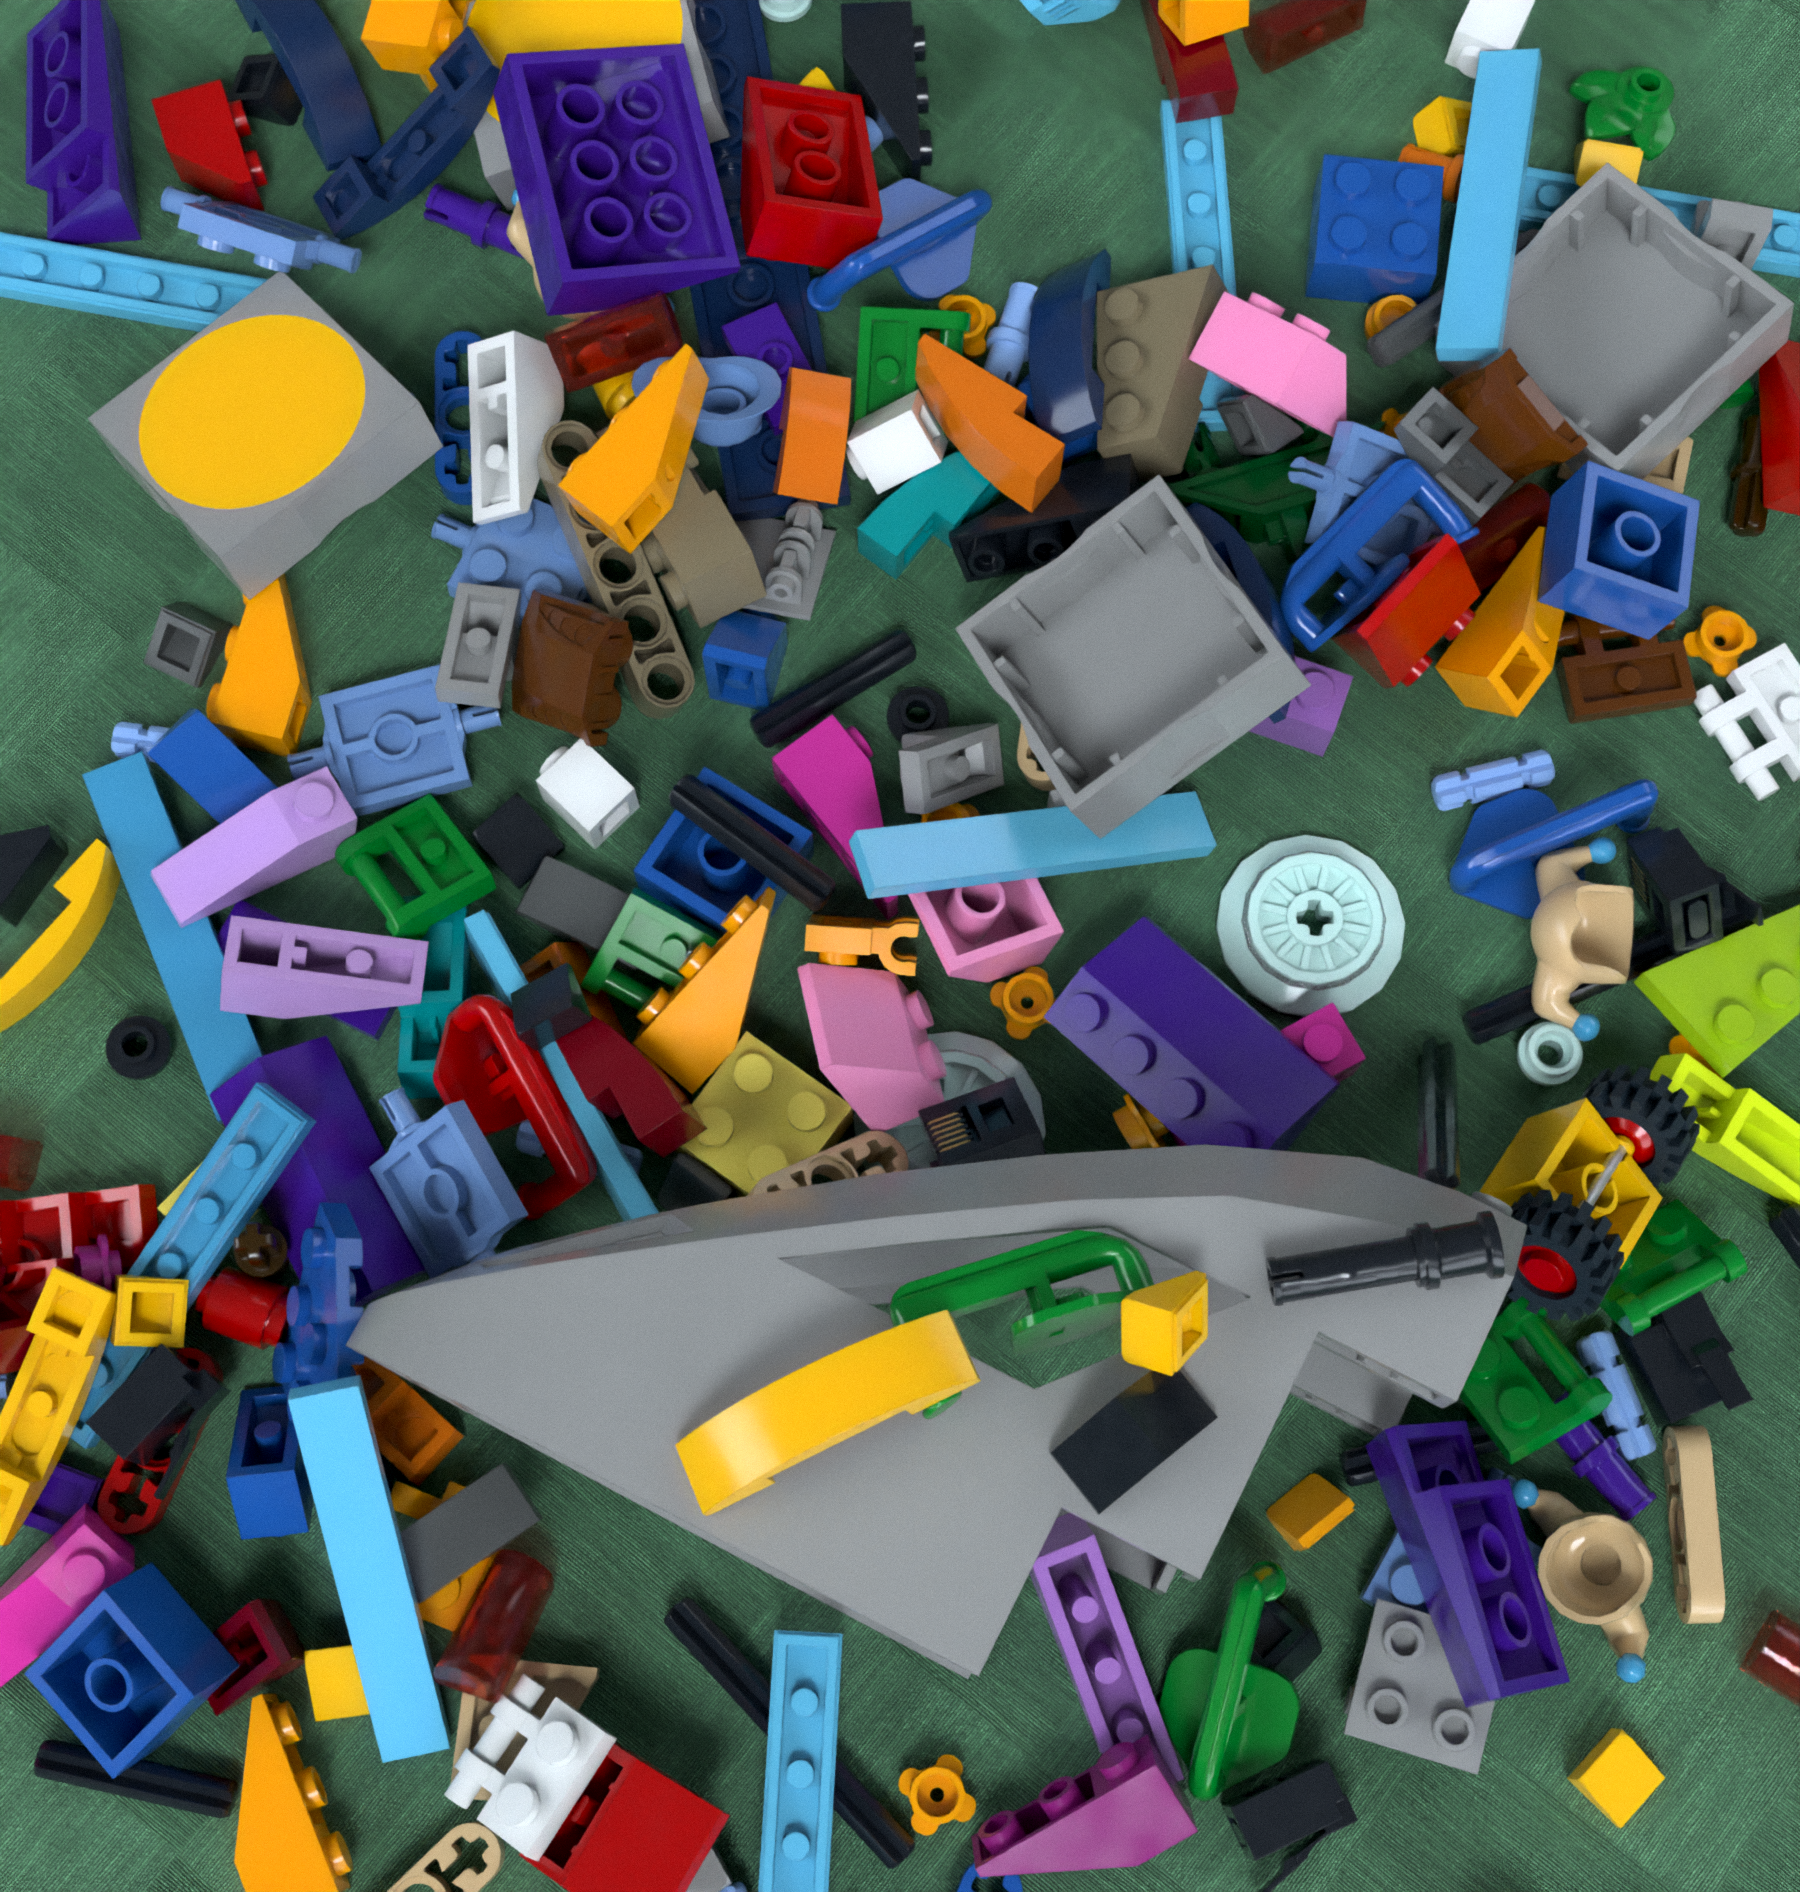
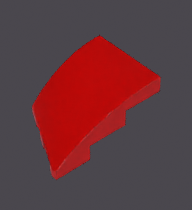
[0,1184,158,1314]

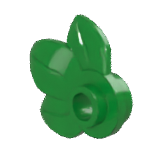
[1568,66,1676,161]

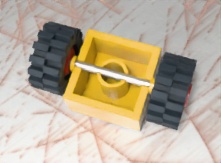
[1479,1065,1700,1321]

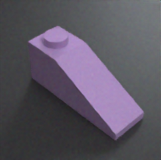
[151,766,358,928]
[220,915,429,1019]

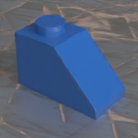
[702,608,788,711]
[226,1386,314,1540]

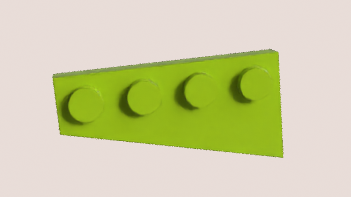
[1633,904,1800,1078]

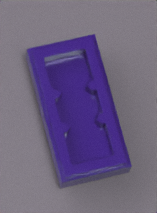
[721,302,813,436]

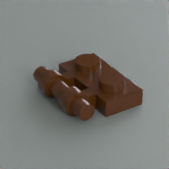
[1556,614,1697,724]

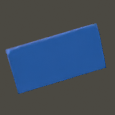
[146,708,278,824]

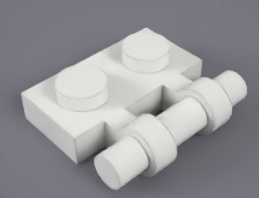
[1694,643,1800,801]
[444,1673,617,1861]

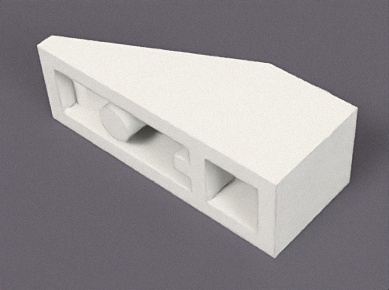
[468,330,564,525]

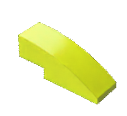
[1649,1053,1800,1205]

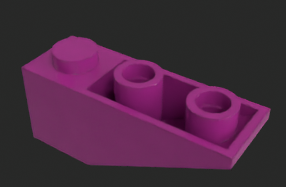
[971,1734,1198,1877]

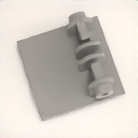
[735,499,836,621]
[1343,1599,1495,1775]

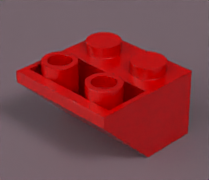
[519,1742,730,1892]

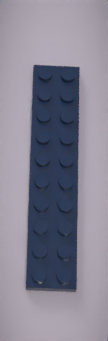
[689,0,851,522]

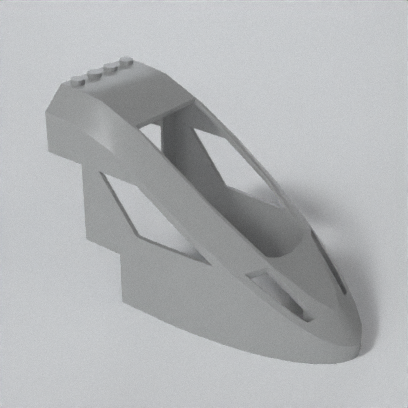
[346,1145,1528,1679]

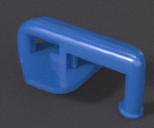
[807,178,992,312]
[1279,459,1480,653]
[1449,779,1659,919]

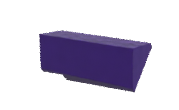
[26,0,142,245]
[209,1035,426,1307]
[1365,1421,1570,1708]

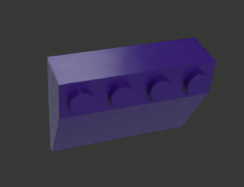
[493,43,741,316]

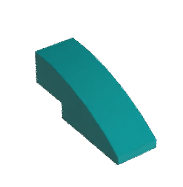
[857,451,1001,580]
[397,895,471,1099]

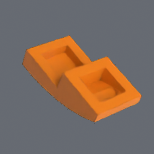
[773,367,851,505]
[352,1356,464,1486]

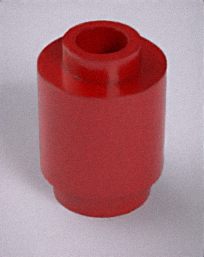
[196,1266,289,1350]

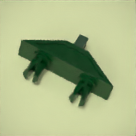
[1168,416,1387,567]

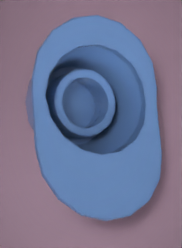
[631,356,782,447]

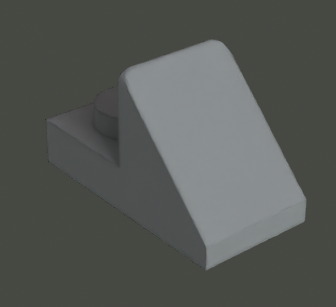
[1690,198,1773,270]
[435,582,521,708]
[899,723,1004,814]

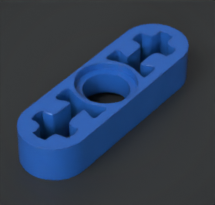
[435,331,483,505]

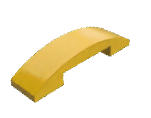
[0,839,121,1033]
[0,1267,117,1546]
[675,1310,981,1516]

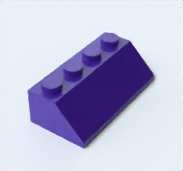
[1044,916,1341,1151]

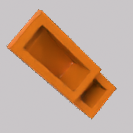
[915,334,1065,513]

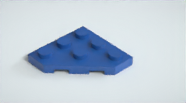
[272,1202,364,1422]

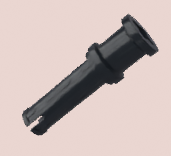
[1266,1210,1505,1306]

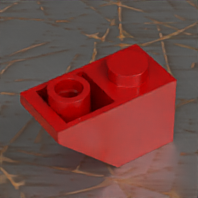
[151,79,268,211]

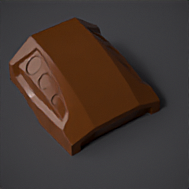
[1438,348,1588,488]
[512,589,633,747]

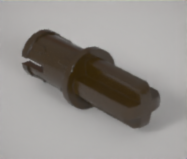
[1728,415,1768,537]
[233,1222,290,1280]

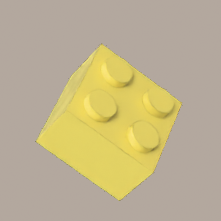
[674,1031,853,1197]

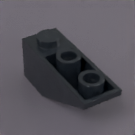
[841,1,932,182]
[949,453,1142,583]

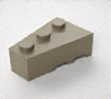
[1097,264,1230,482]
[596,426,767,628]

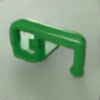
[889,1230,1155,1420]
[1159,1561,1300,1801]

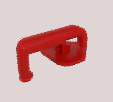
[433,994,597,1221]

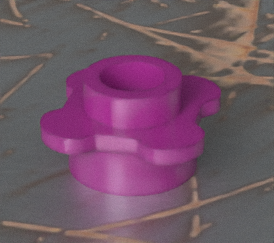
[73,1234,122,1291]

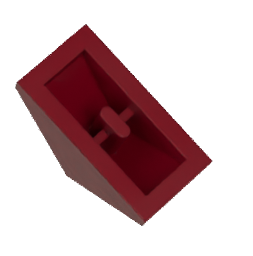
[207,1598,306,1717]

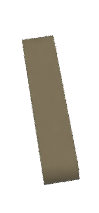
[537,420,695,720]

